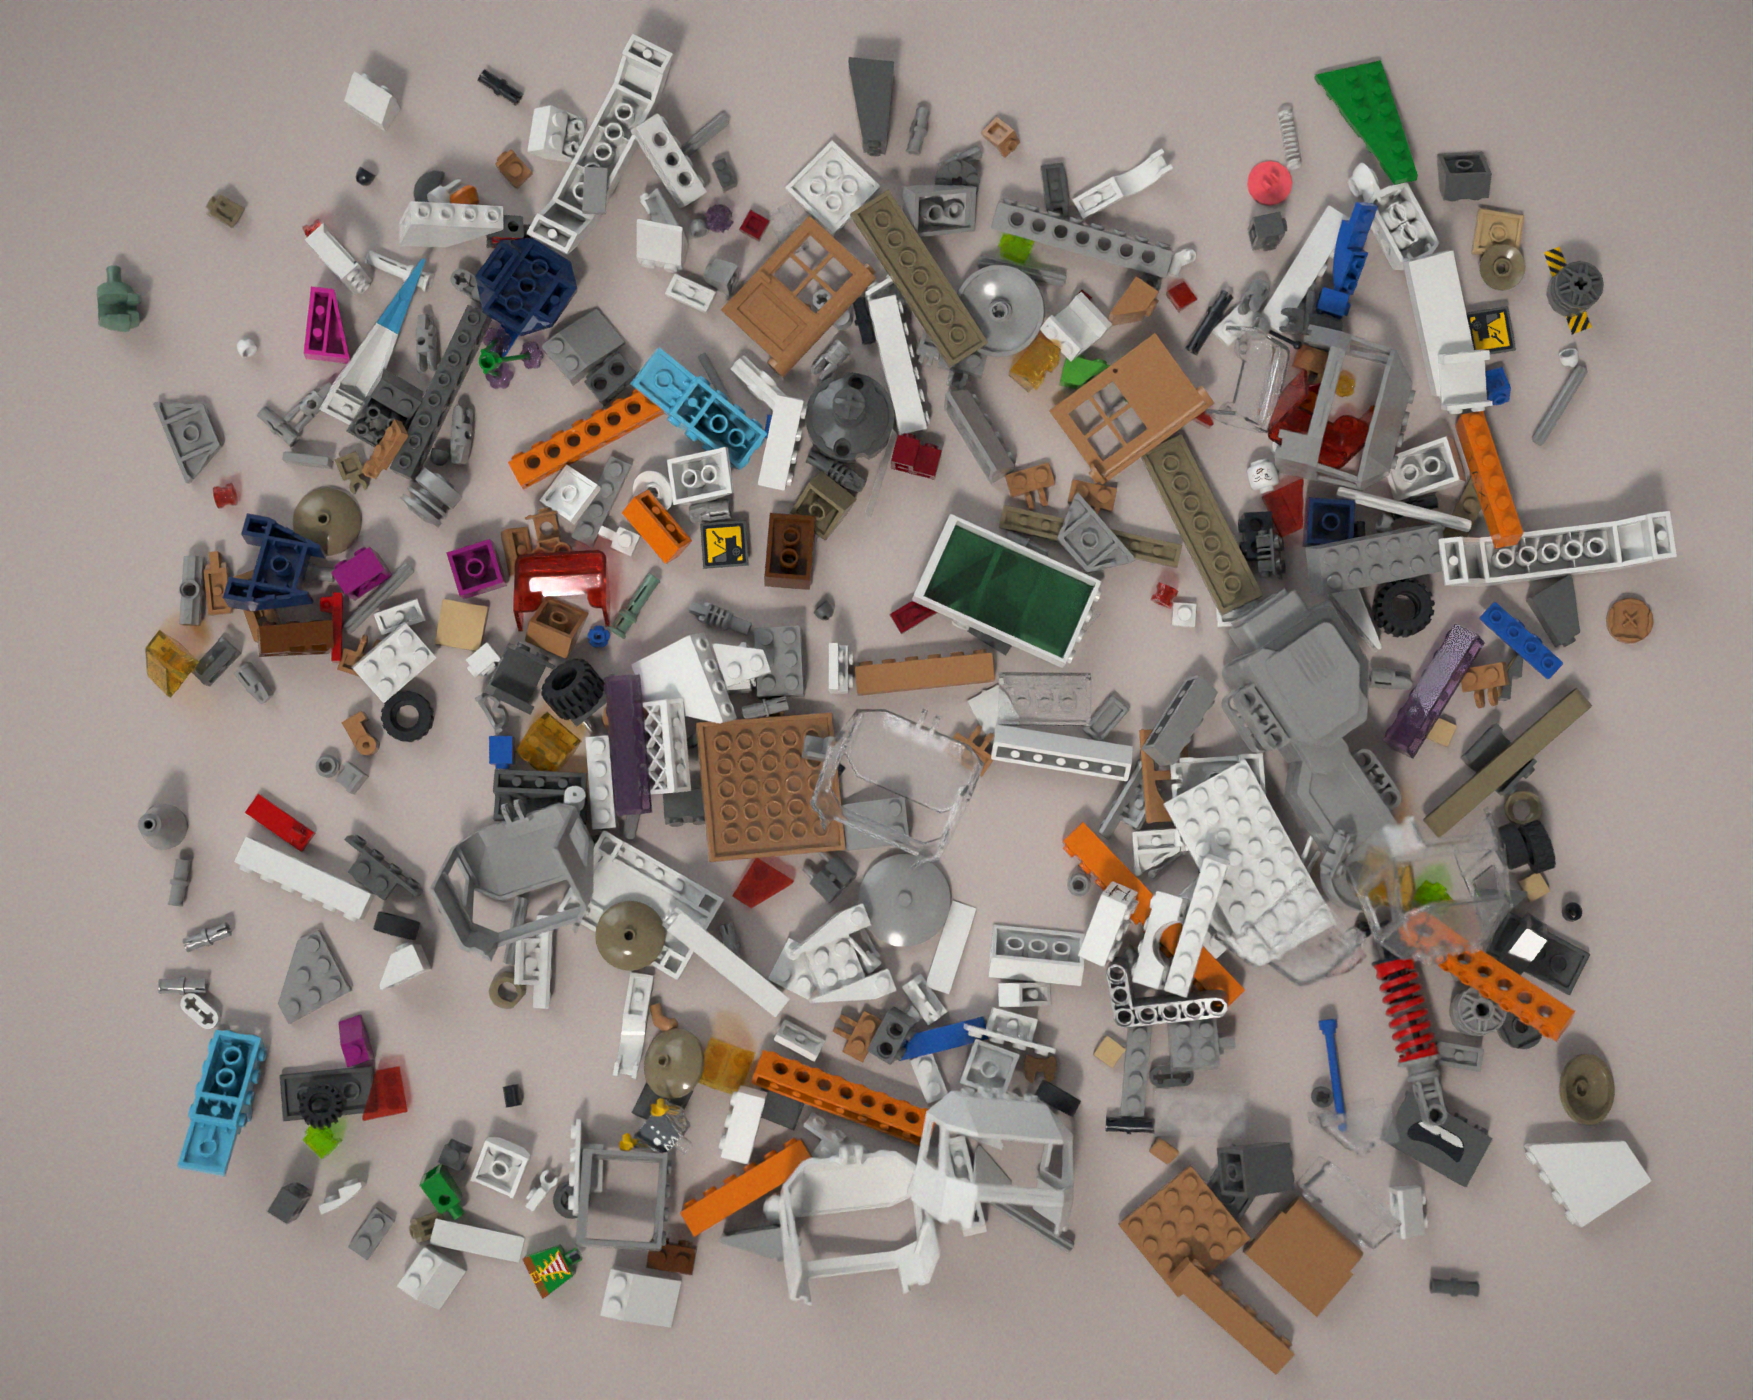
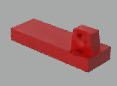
[320,592,343,663]
[245,794,316,852]

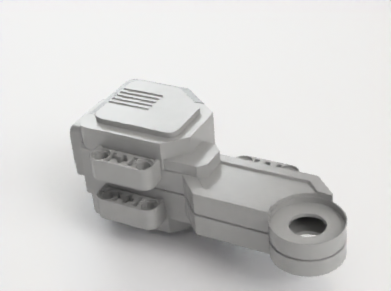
[1221,589,1405,911]

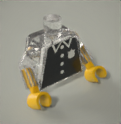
[619,1098,693,1155]

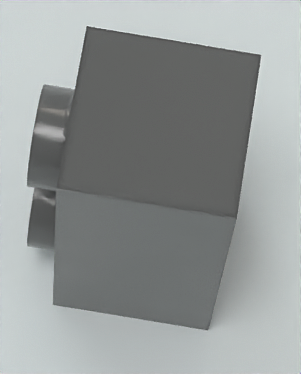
[712,158,736,192]

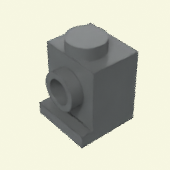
[438,1138,473,1171]

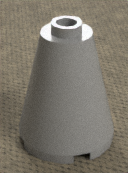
[138,804,188,850]

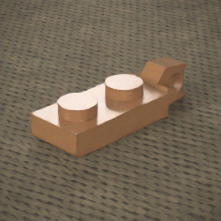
[362,419,408,479]
[204,551,233,616]

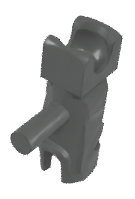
[1279,291,1343,335]

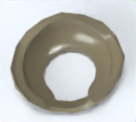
[1504,791,1543,825]
[489,972,526,1009]

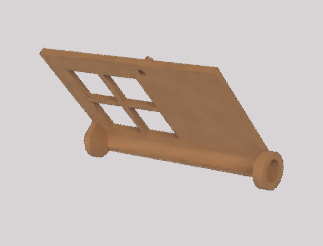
[721,216,876,378]
[1049,333,1215,485]

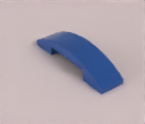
[900,1016,989,1061]

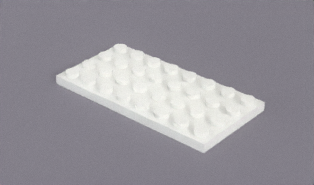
[1163,759,1336,968]

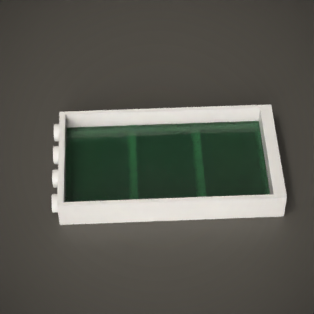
[912,514,1102,668]

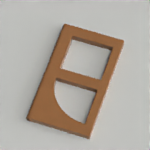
[1139,729,1188,823]

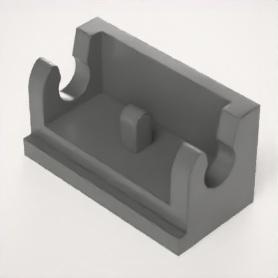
[189,636,241,687]

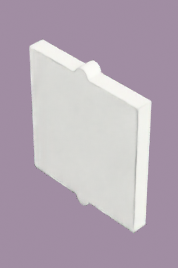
[967,684,1020,736]

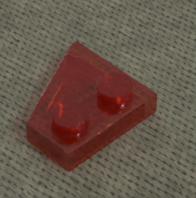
[1262,478,1304,537]
[732,858,794,909]
[362,1066,408,1121]

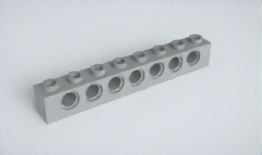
[991,198,1174,278]

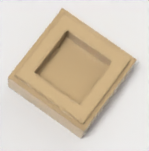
[1425,716,1457,747]
[1517,873,1550,903]
[1093,1035,1126,1068]

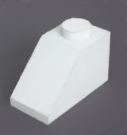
[998,982,1051,1007]

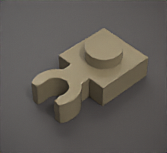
[334,451,367,494]

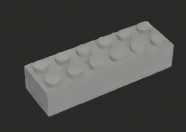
[1305,524,1444,595]

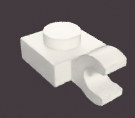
[598,526,641,557]
[525,1170,559,1212]

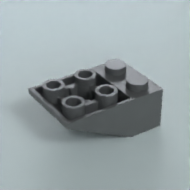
[347,368,423,448]

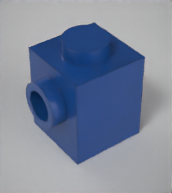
[1315,287,1351,320]
[489,736,515,769]

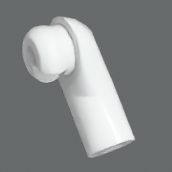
[1168,249,1197,278]

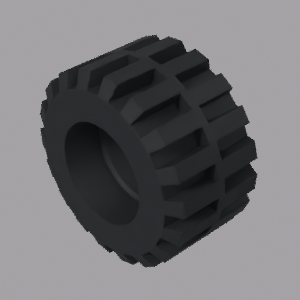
[1372,578,1435,638]
[541,658,605,720]

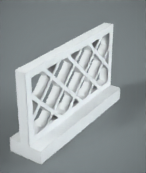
[634,698,691,795]

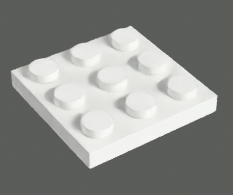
[785,141,881,236]

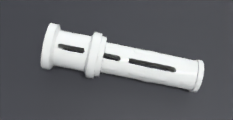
[365,250,434,292]

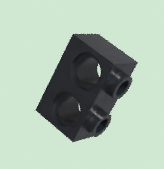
[1238,511,1273,561]

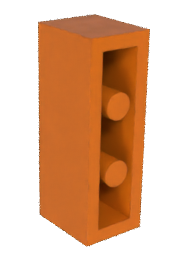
[622,490,692,564]

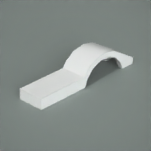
[1072,149,1173,220]
[613,972,654,1079]

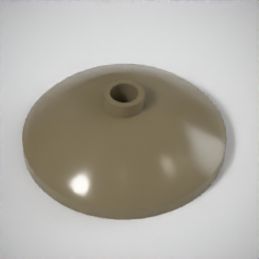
[293,488,361,556]
[595,901,665,971]
[644,1028,704,1099]
[1559,1054,1615,1125]

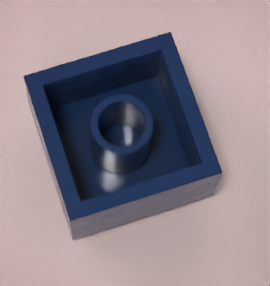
[1303,497,1355,547]

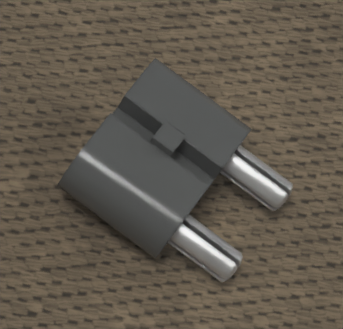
[802,852,857,903]

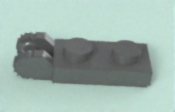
[1040,163,1069,227]

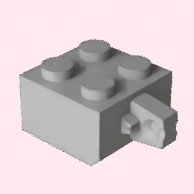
[1167,1019,1236,1072]

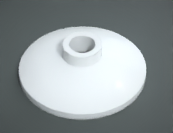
[633,470,673,511]

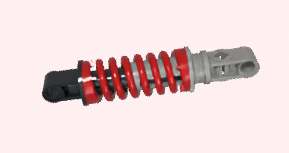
[1371,920,1447,1126]

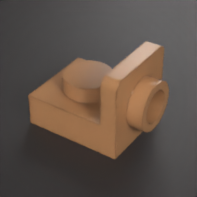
[981,117,1020,158]
[495,149,533,189]

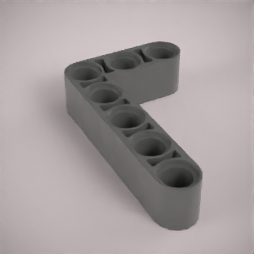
[1106,956,1229,1028]

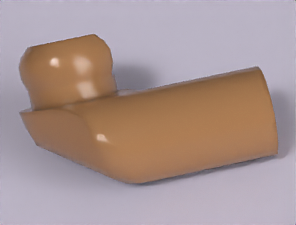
[649,1003,678,1031]

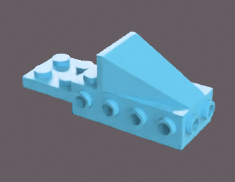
[630,347,767,470]
[177,1030,267,1176]

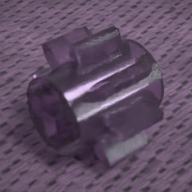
[705,204,734,233]

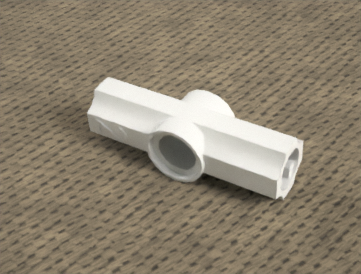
[731,355,786,410]

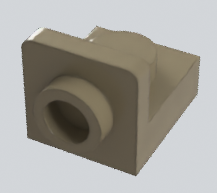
[206,194,244,228]
[409,1211,445,1243]

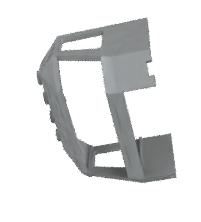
[1274,324,1415,491]
[429,799,595,961]

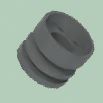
[1546,261,1604,317]

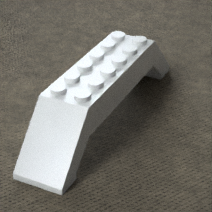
[527,34,673,255]
[1438,511,1677,587]

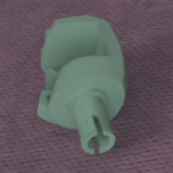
[97,265,142,332]

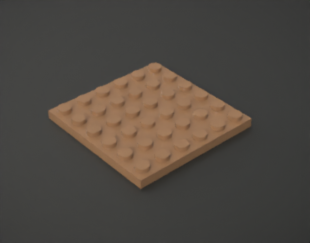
[696,713,846,863]

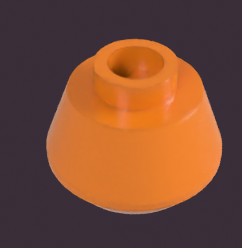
[450,185,479,205]

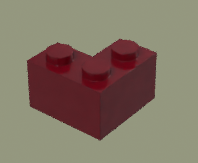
[891,433,942,480]

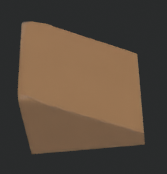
[1149,1137,1179,1164]

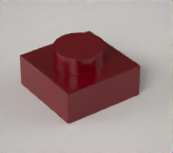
[739,210,770,242]

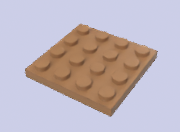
[1118,1165,1251,1298]

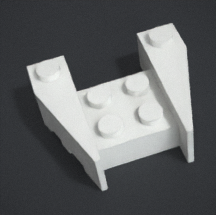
[790,903,897,1003]

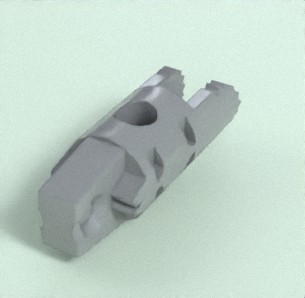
[416,314,437,373]
[284,382,332,433]
[450,405,473,465]

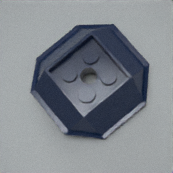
[475,238,577,336]

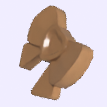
[1024,1054,1057,1083]

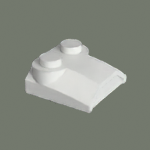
[470,1137,531,1199]

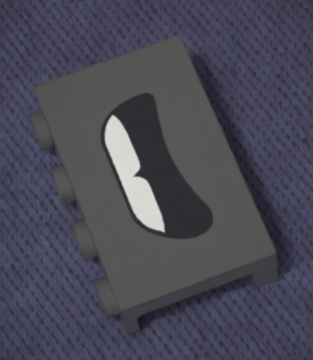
[1380,1090,1493,1188]

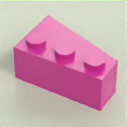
[303,286,350,364]

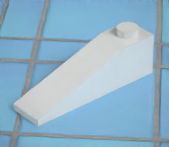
[1326,588,1382,653]
[949,1136,987,1237]

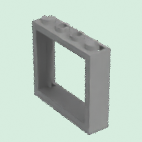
[575,1148,672,1251]

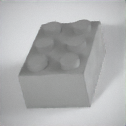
[754,626,804,699]

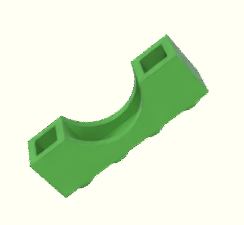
[1059,354,1128,402]

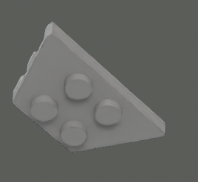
[153,402,222,484]
[1057,493,1136,574]

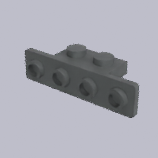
[344,835,423,901]

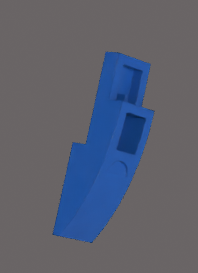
[1333,202,1378,295]

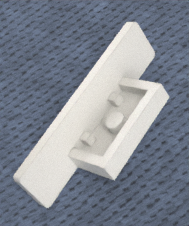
[514,915,554,1009]
[963,1007,1056,1056]
[804,1112,871,1159]
[568,1119,603,1216]

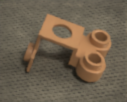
[525,507,572,566]

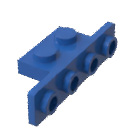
[1479,602,1563,680]

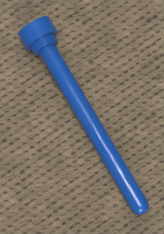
[1318,1019,1347,1132]

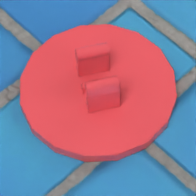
[1247,161,1292,206]

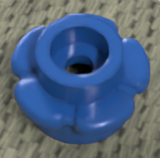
[588,625,610,648]

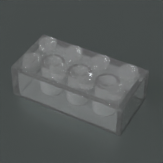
[1152,1087,1250,1139]

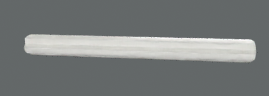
[1336,486,1472,532]

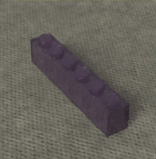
[1383,624,1485,759]
[604,675,652,816]

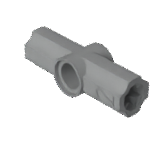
[179,556,205,626]

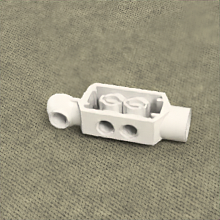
[1348,163,1440,270]

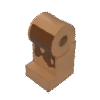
[341,711,379,756]

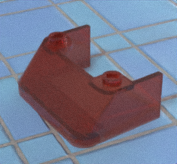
[1267,369,1375,470]
[513,550,611,632]

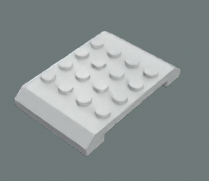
[557,830,724,980]

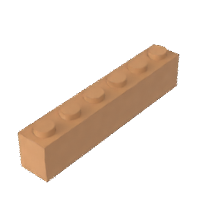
[855,649,995,696]
[1168,1256,1295,1375]

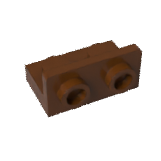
[646,1237,697,1275]

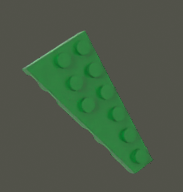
[1314,60,1418,185]

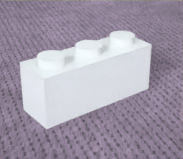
[719,1085,768,1165]

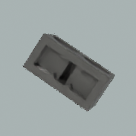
[584,353,637,406]
[867,1006,918,1065]
[267,1182,312,1224]

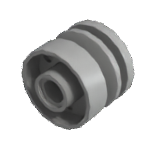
[400,467,462,528]
[1449,987,1507,1037]

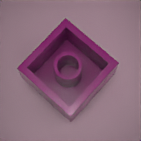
[446,539,507,599]
[331,547,392,601]

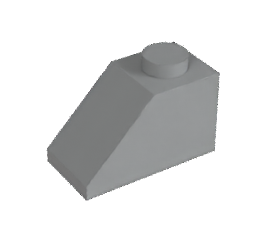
[704,259,741,296]

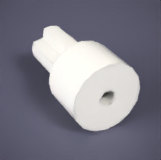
[427,179,465,203]
[564,786,585,815]

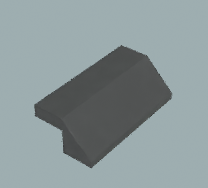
[493,769,588,825]

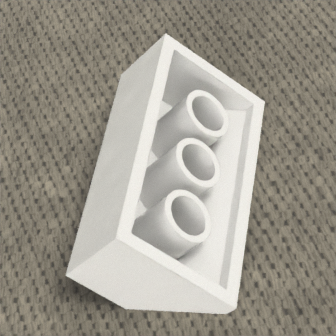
[988,925,1085,986]

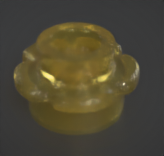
[1335,375,1356,397]

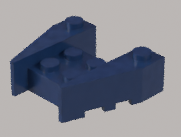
[223,513,326,611]

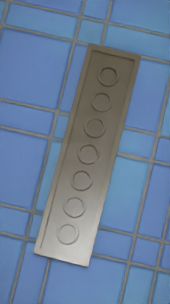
[850,190,988,368]
[1141,434,1263,616]

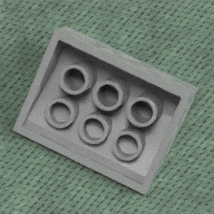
[944,389,1016,484]

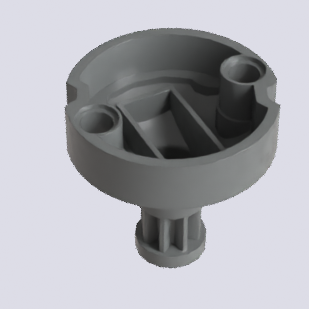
[805,372,894,464]

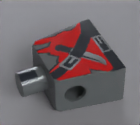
[486,215,533,248]

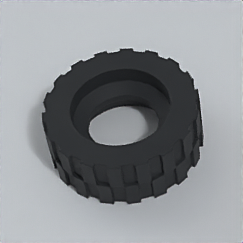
[381,691,434,742]
[1518,820,1556,874]

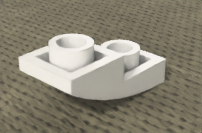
[318,1178,366,1214]

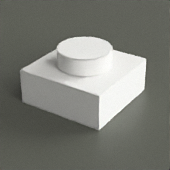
[1171,602,1196,628]

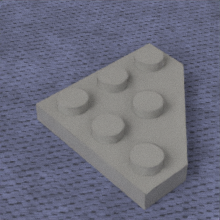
[278,930,352,1024]

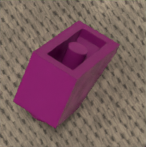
[338,1015,375,1067]

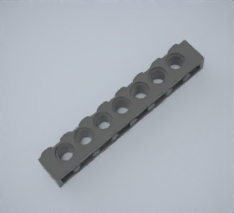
[390,305,492,482]

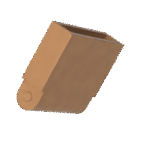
[1243,1196,1364,1317]

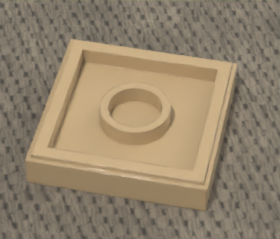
[1471,208,1524,256]
[434,599,489,651]

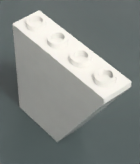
[399,201,503,248]
[631,632,737,723]
[1524,1140,1651,1227]

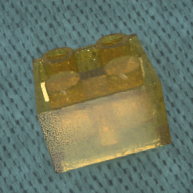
[1008,337,1061,393]
[145,630,199,698]
[515,712,582,772]
[698,1036,755,1095]

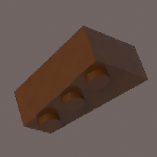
[257,620,334,657]

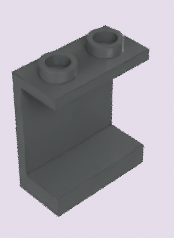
[484,642,555,715]
[1461,723,1537,796]

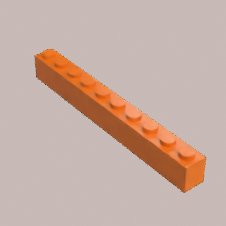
[1062,822,1245,1007]

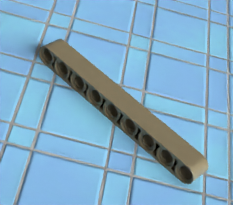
[1423,688,1592,838]

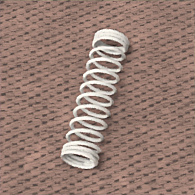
[1278,110,1302,170]

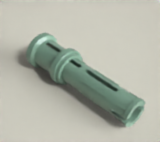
[607,573,661,639]

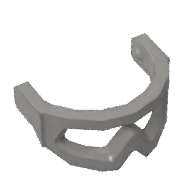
[475,692,509,735]

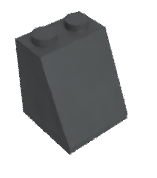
[1217,1142,1295,1197]

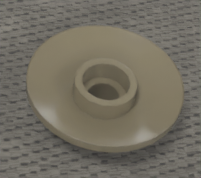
[1479,245,1525,290]

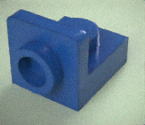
[1485,367,1511,407]

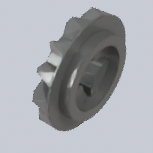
[553,1181,591,1219]

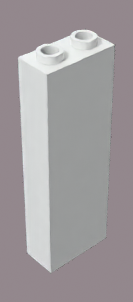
[1403,250,1474,399]
[662,907,790,1017]

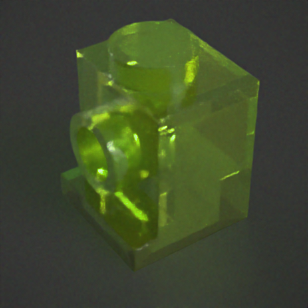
[998,233,1035,265]
[302,1125,343,1159]

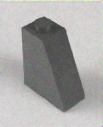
[1526,574,1580,647]
[1497,912,1547,975]

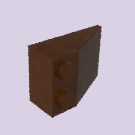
[764,513,815,590]

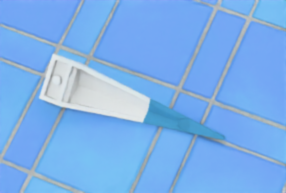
[320,258,425,425]

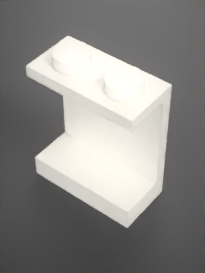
[1040,292,1113,362]
[1438,349,1493,414]

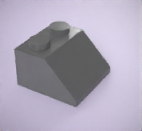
[1437,152,1492,202]

